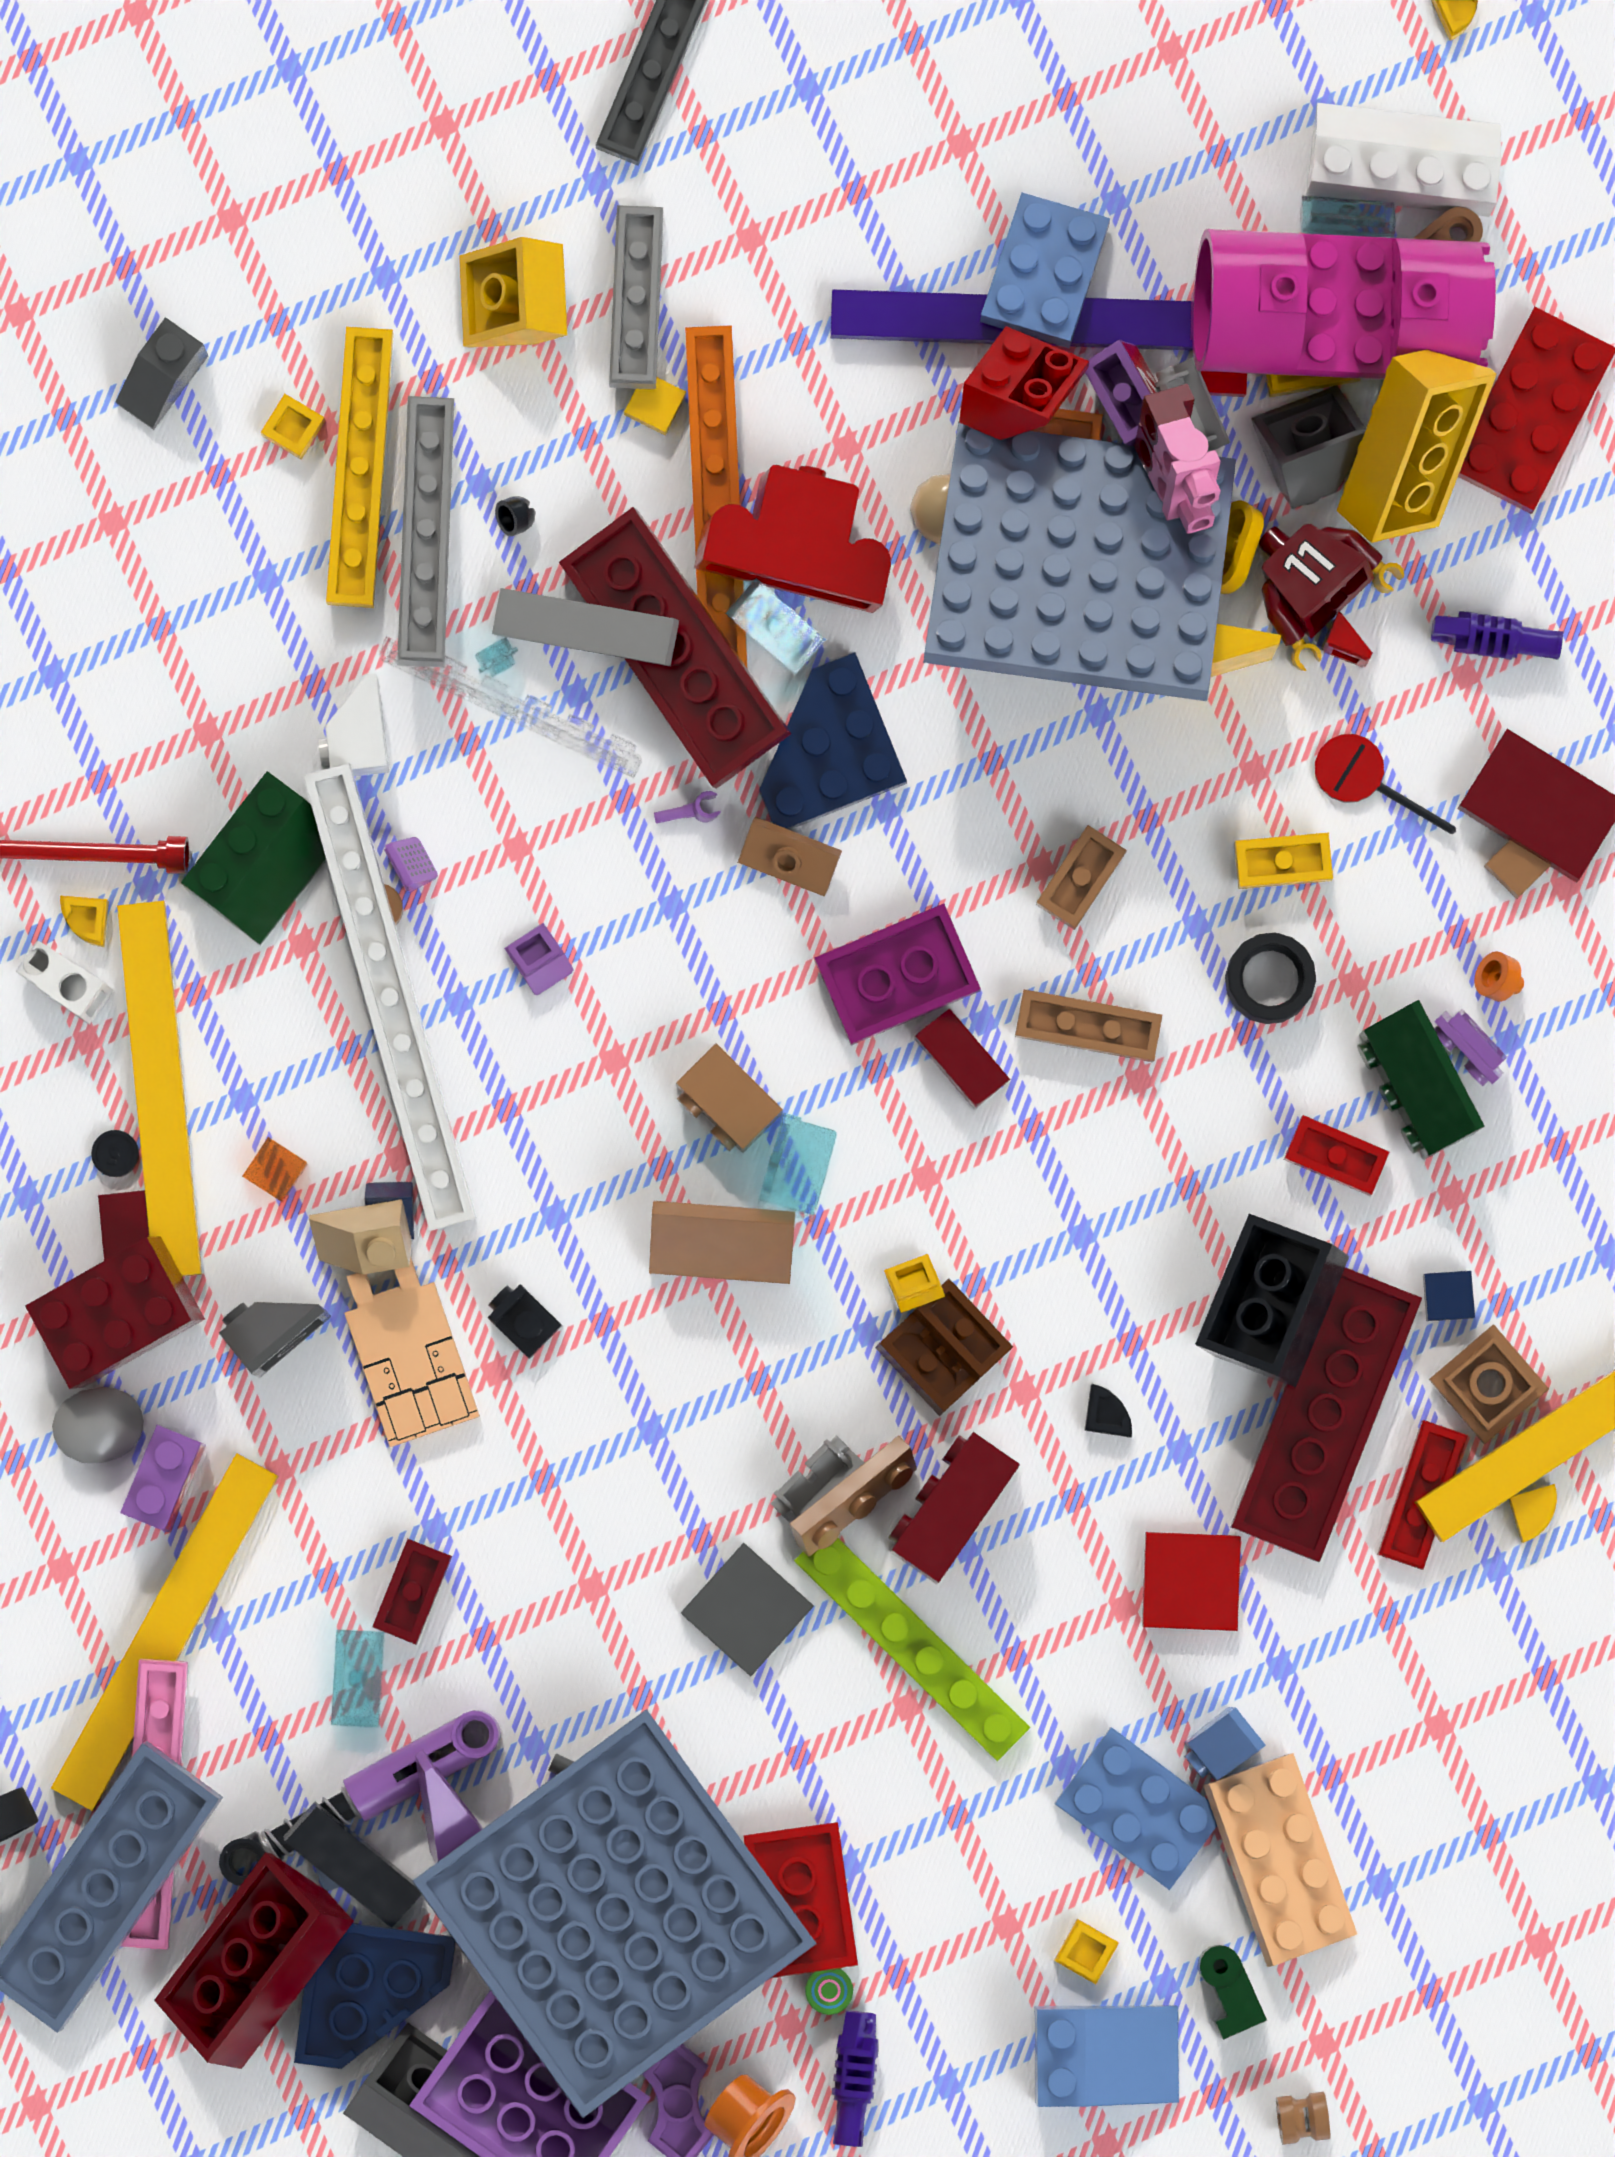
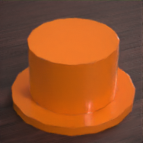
[704,2074,796,2157]

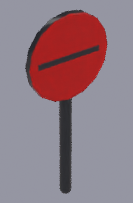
[1315,734,1456,834]

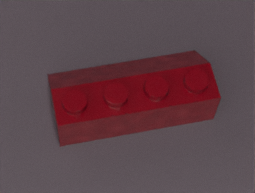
[154,1852,354,2069]

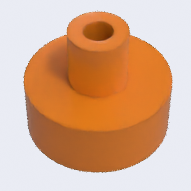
[1474,951,1524,1002]

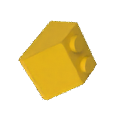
[459,237,567,348]

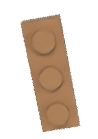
[1015,989,1163,1062]
[790,1435,917,1557]

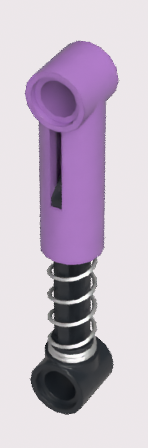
[219,1710,501,1886]

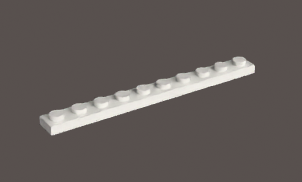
[303,763,477,1231]

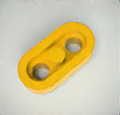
[1221,500,1264,594]

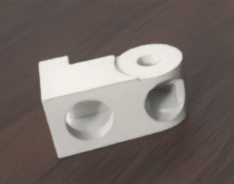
[16,940,114,1025]

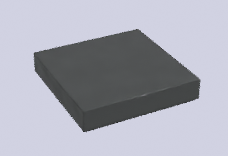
[681,1542,814,1677]

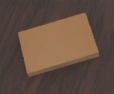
[649,1201,795,1284]

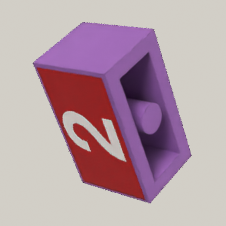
[1085,340,1161,446]
[120,1425,206,1532]

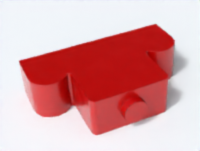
[694,465,891,613]

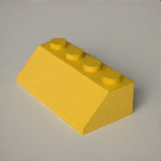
[1336,350,1497,543]

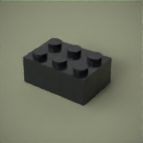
[1195,1213,1350,1388]

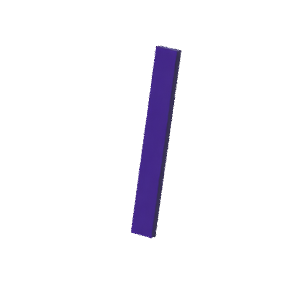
[830,289,1193,351]

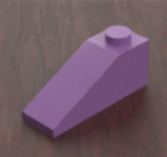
[415,1749,483,1863]

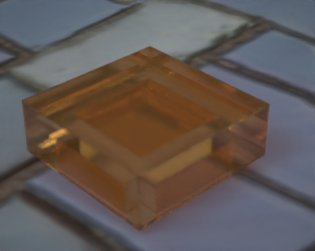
[242,1137,309,1203]

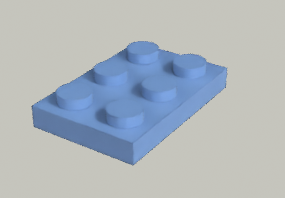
[980,192,1110,348]
[1054,1727,1217,1890]

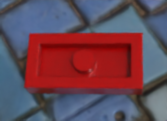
[1283,1115,1390,1196]

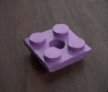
[1434,1009,1507,1086]

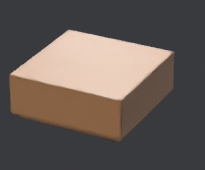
[1484,840,1551,899]

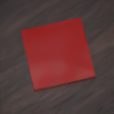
[1142,1532,1241,1631]

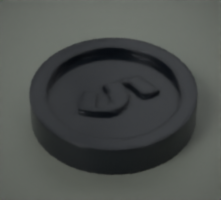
[91,1130,139,1177]

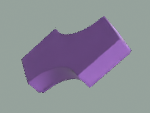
[642,2044,714,2157]

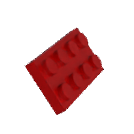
[1458,306,1615,514]

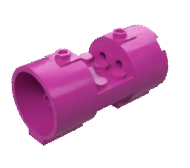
[1190,229,1496,380]

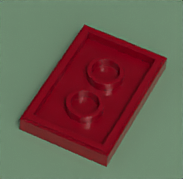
[1457,728,1615,883]

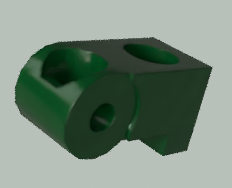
[1197,1945,1267,2040]

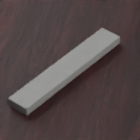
[397,396,455,667]

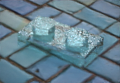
[1300,195,1396,238]
[725,578,826,675]
[331,1630,385,1727]

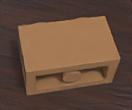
[676,1043,783,1153]

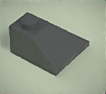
[1251,385,1366,509]
[219,1302,331,1378]

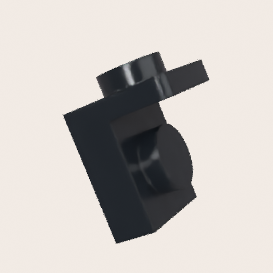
[487,1284,563,1359]

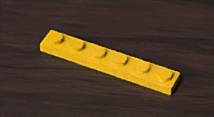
[326,326,394,608]

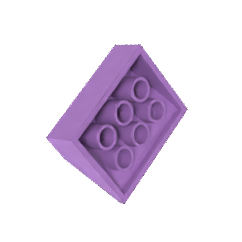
[409,1991,651,2157]

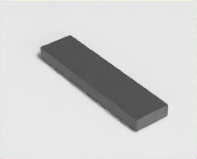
[595,0,708,166]

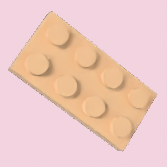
[1203,1753,1357,1967]

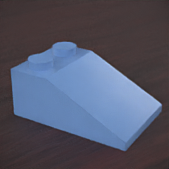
[1034,2005,1179,2107]

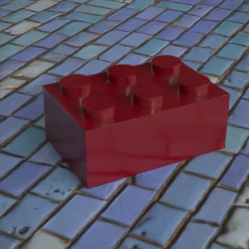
[25,1236,205,1389]
[888,1432,1021,1584]

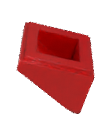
[1322,611,1373,668]

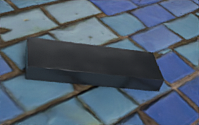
[283,1801,421,1928]

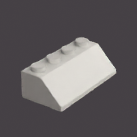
[1306,103,1502,217]

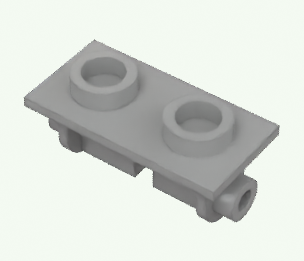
[1155,357,1231,452]
[770,1435,865,1523]

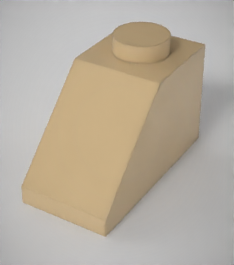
[309,1199,412,1275]

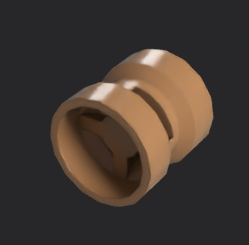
[1276,2091,1331,2145]

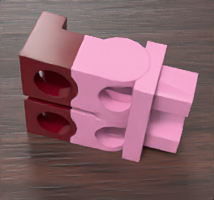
[1134,384,1221,534]

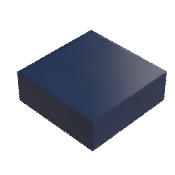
[1423,1271,1475,1322]

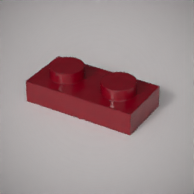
[372,1538,453,1645]

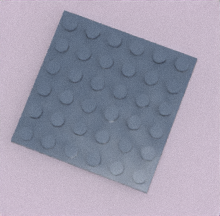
[923,421,1236,701]
[412,1709,817,2118]

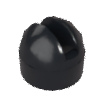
[495,496,536,536]

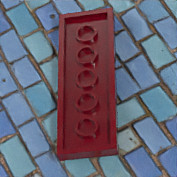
[559,507,792,789]
[1230,1267,1422,1563]

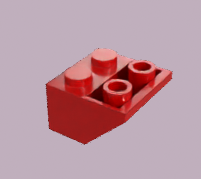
[959,326,1089,440]

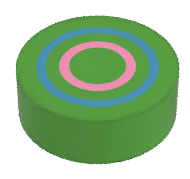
[805,1969,853,2015]

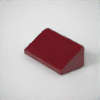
[914,1008,1011,1110]

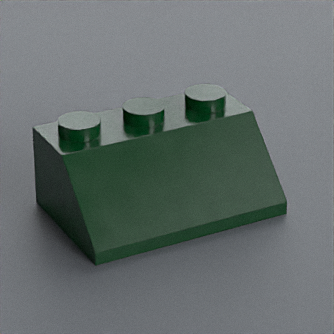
[181,771,326,946]
[1357,1000,1485,1160]

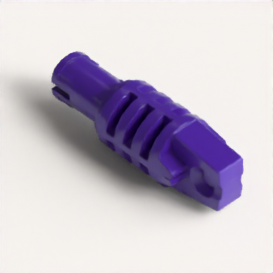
[1431,611,1563,660]
[832,2011,879,2147]

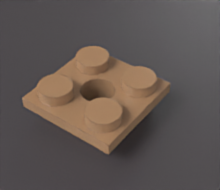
[1429,1324,1549,1444]

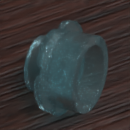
[474,637,518,678]

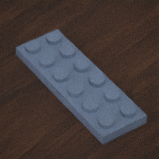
[0,1741,224,2033]

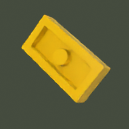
[1234,832,1333,889]

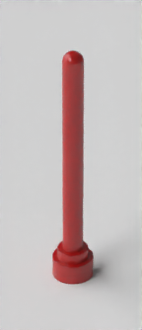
[0,836,189,874]

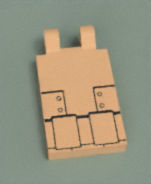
[344,1256,480,1447]

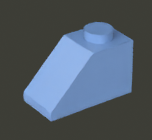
[1184,1707,1266,1781]

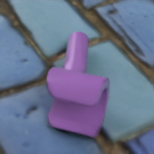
[654,791,721,824]

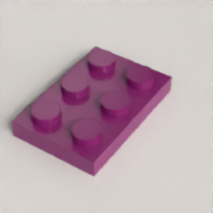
[814,903,981,1046]

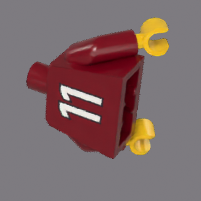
[1259,524,1404,671]

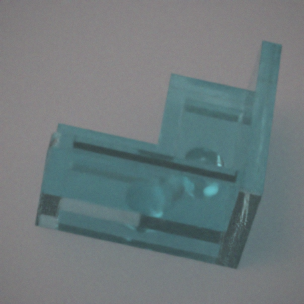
[758,1113,837,1222]

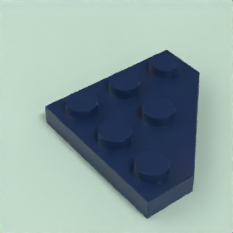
[759,652,907,830]
[294,1923,456,2069]

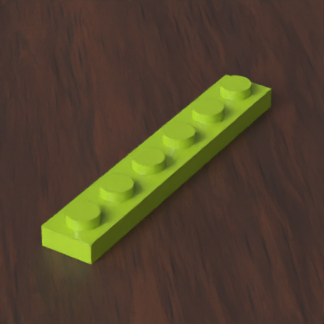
[794,1538,1031,1762]

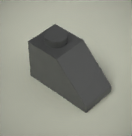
[115,317,208,430]

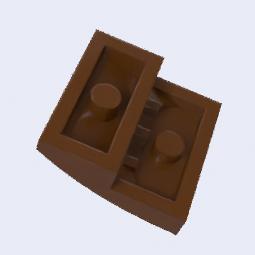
[875,1278,1013,1417]

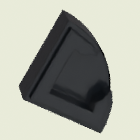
[1084,1384,1132,1438]

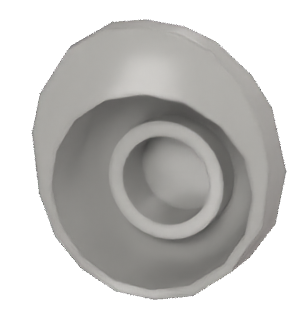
[52,1387,144,1463]

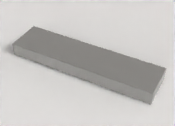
[609,205,664,389]
[492,588,679,666]

